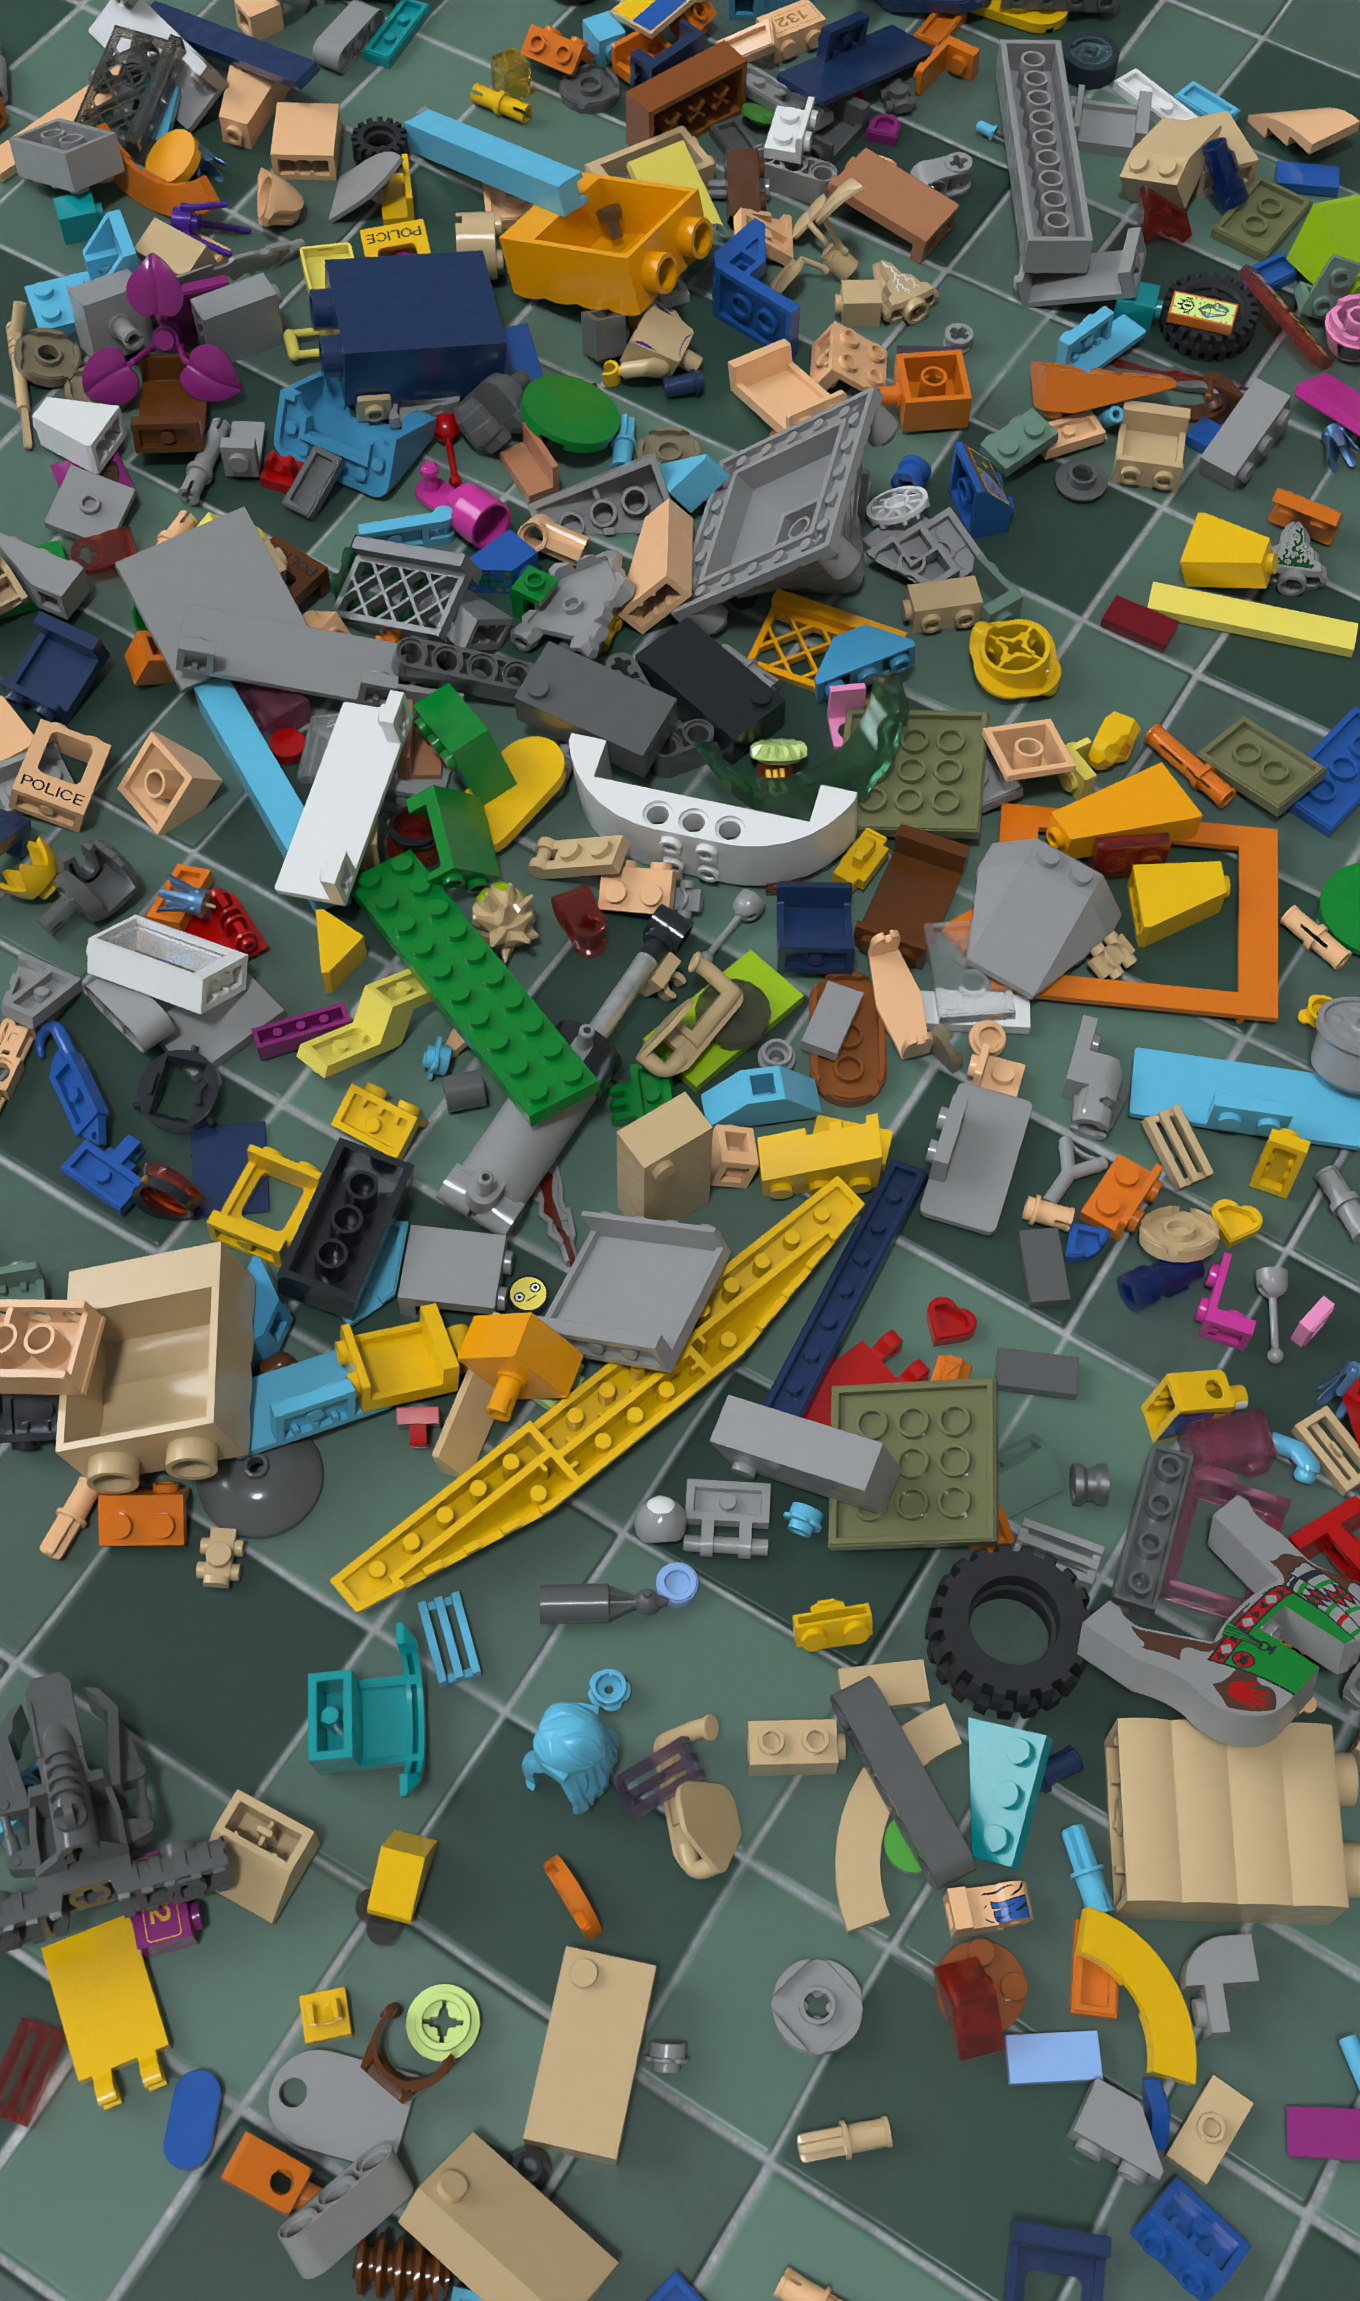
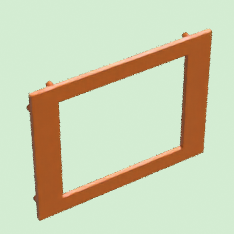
[990,803,1278,1024]

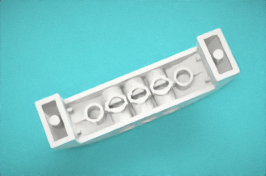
[569,733,857,886]

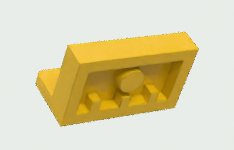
[331,1081,428,1160]

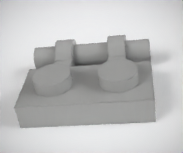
[683,1479,771,1559]

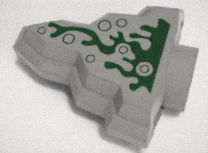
[1268,521,1327,596]

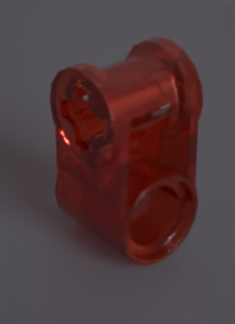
[70,527,138,574]
[551,884,607,958]

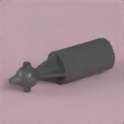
[540,1583,669,1624]

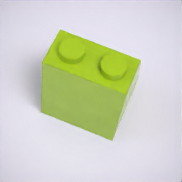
[1286,194,1360,296]

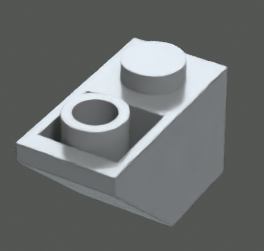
[1067,2078,1164,2187]

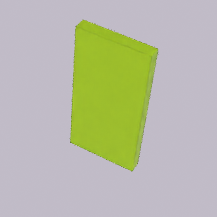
[643,949,804,1093]

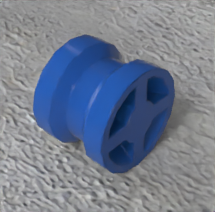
[891,455,932,494]

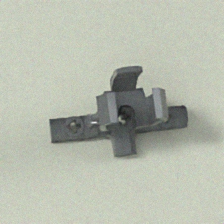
[0,1672,234,1953]

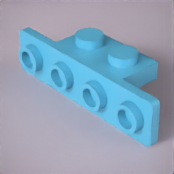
[1055,306,1146,372]

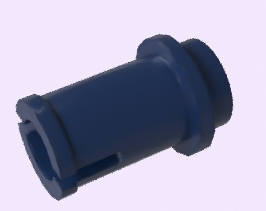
[662,368,705,399]
[1040,1745,1084,1793]

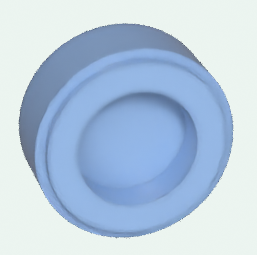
[656,1562,699,1608]

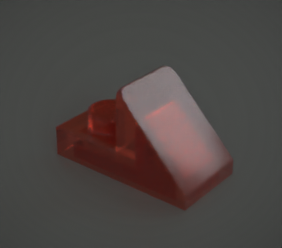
[1138,185,1192,244]

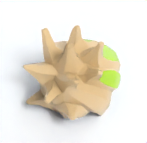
[471,881,539,963]

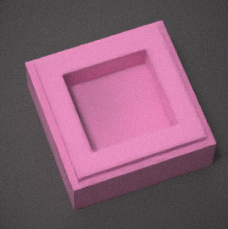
[1290,1296,1335,1348]

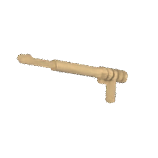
[6,301,32,450]

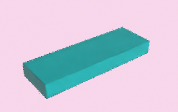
[362,0,431,69]

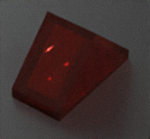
[933,1956,1005,2063]

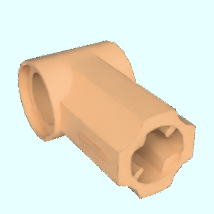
[518,514,590,566]

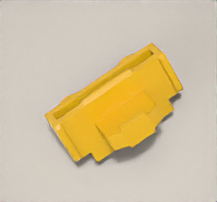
[831,828,889,893]
[792,1598,873,1652]

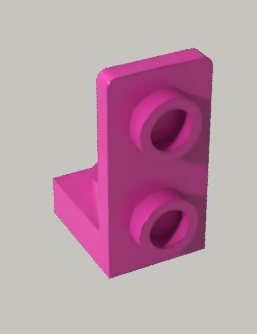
[1194,1252,1256,1351]

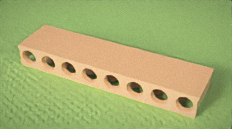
[0,1299,106,1396]

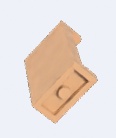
[728,339,847,433]

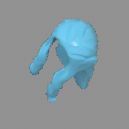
[522,1702,620,1815]

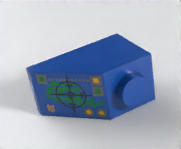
[467,529,539,594]

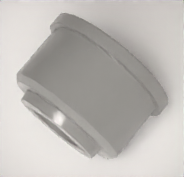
[1311,997,1360,1095]

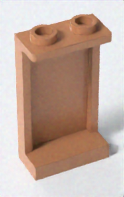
[827,148,960,265]

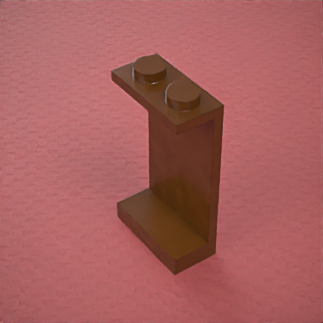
[130,353,208,454]
[854,823,970,970]

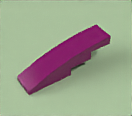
[1286,2106,1360,2164]

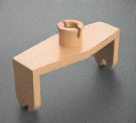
[867,930,934,1060]

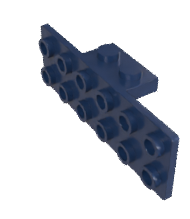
[777,11,934,107]

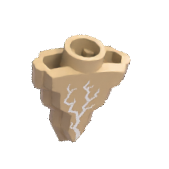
[872,260,940,325]

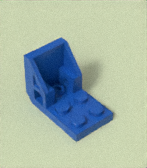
[712,218,800,359]

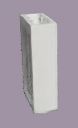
[86,915,248,1014]

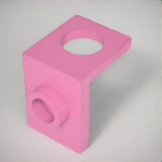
[827,683,866,750]

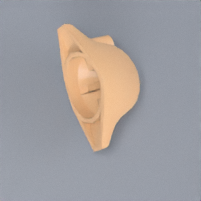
[257,167,304,227]

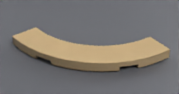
[835,1703,962,1934]

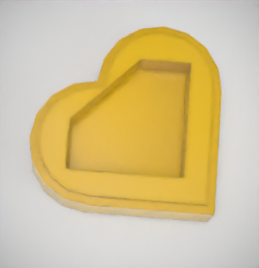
[1209,1199,1263,1249]

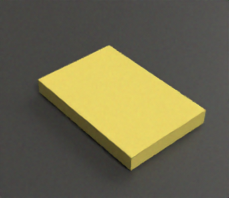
[626,140,723,226]

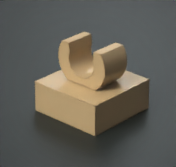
[639,952,686,1002]

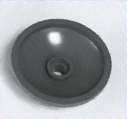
[197,1436,323,1539]

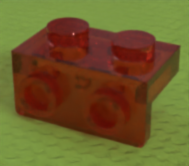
[1086,832,1171,876]

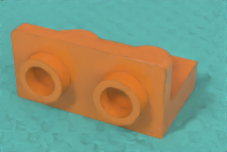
[1268,488,1345,545]
[1078,1154,1164,1242]

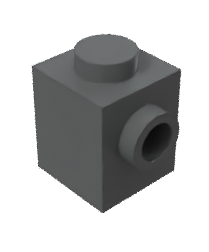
[581,309,629,363]

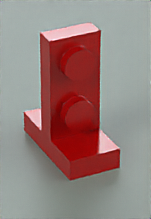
[1288,1495,1360,1582]

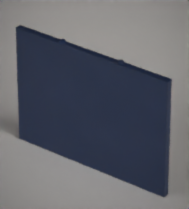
[190,1121,270,1220]

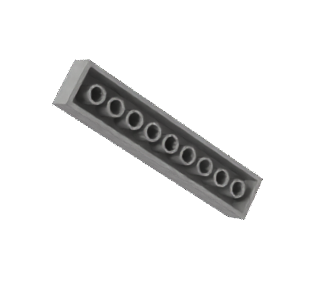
[995,40,1093,274]

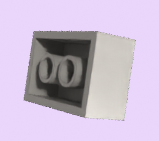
[8,118,125,195]

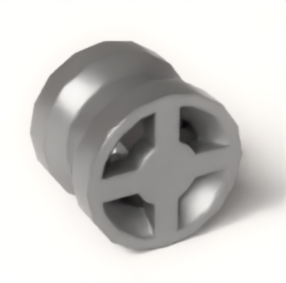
[1069,1463,1110,1505]

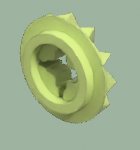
[750,738,808,765]
[406,1984,481,2063]

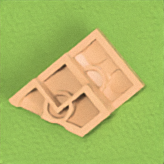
[1247,107,1360,154]

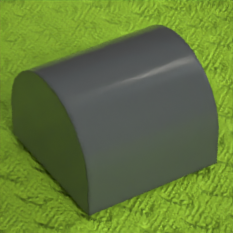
[442,1070,487,1113]

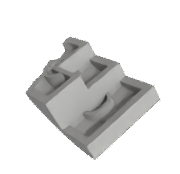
[866,507,987,583]

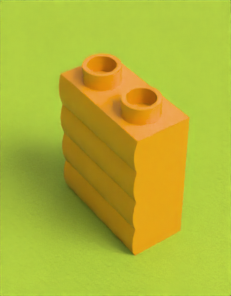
[499,172,713,316]

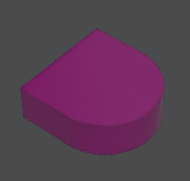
[865,114,900,147]

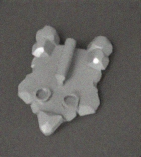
[511,550,636,660]

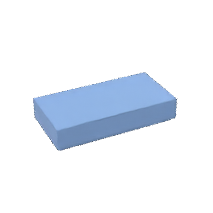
[1004,2031,1103,2086]

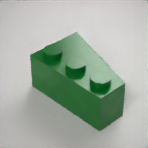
[412,682,517,806]

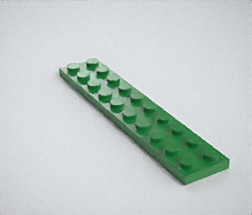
[350,849,600,1127]

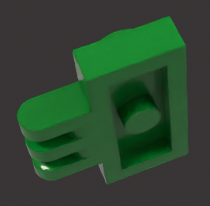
[607,1056,675,1127]

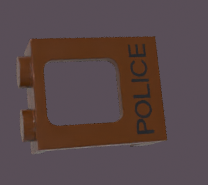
[270,535,331,607]

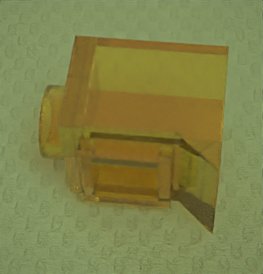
[490,47,537,100]

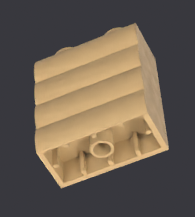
[55,1241,255,1494]
[1104,1718,1360,1925]

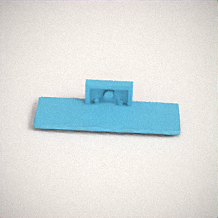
[1128,1047,1360,1150]

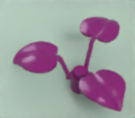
[82,253,242,405]

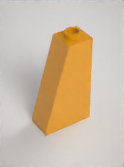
[1046,762,1202,859]

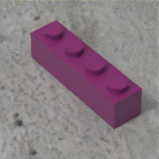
[251,1002,351,1061]

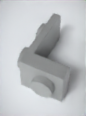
[220,421,266,477]

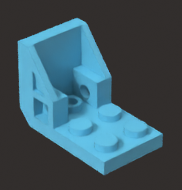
[24,209,139,335]

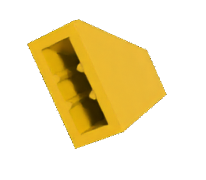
[1180,513,1278,588]
[1127,861,1231,947]

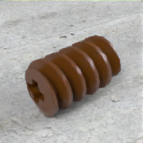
[352,2232,454,2301]

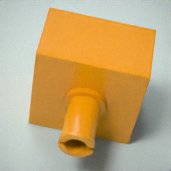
[457,1312,584,1422]

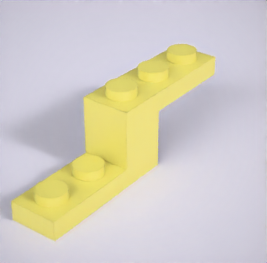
[296,969,433,1078]

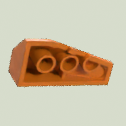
[1030,361,1177,418]

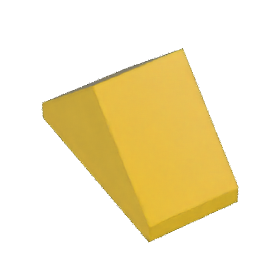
[316,909,367,993]
[367,1830,438,1925]

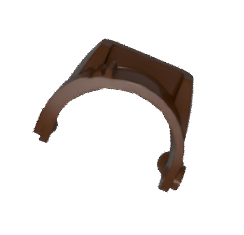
[1178,372,1243,424]
[360,2002,457,2105]

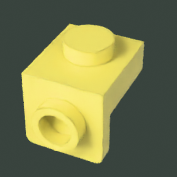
[1056,737,1097,800]

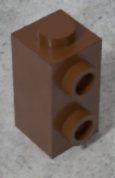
[724,148,766,222]

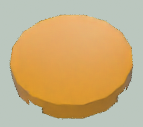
[145,129,201,183]

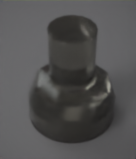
[596,204,623,241]

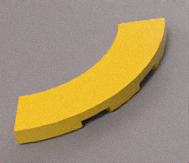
[1075,1907,1197,2086]

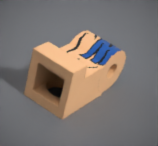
[943,1881,1034,1939]

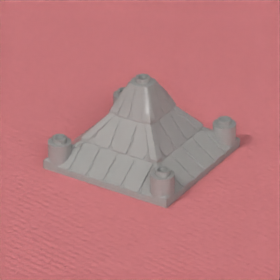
[671,386,898,635]

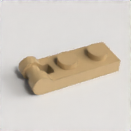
[527,835,630,879]

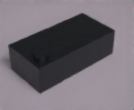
[635,617,786,765]
[277,1137,414,1321]

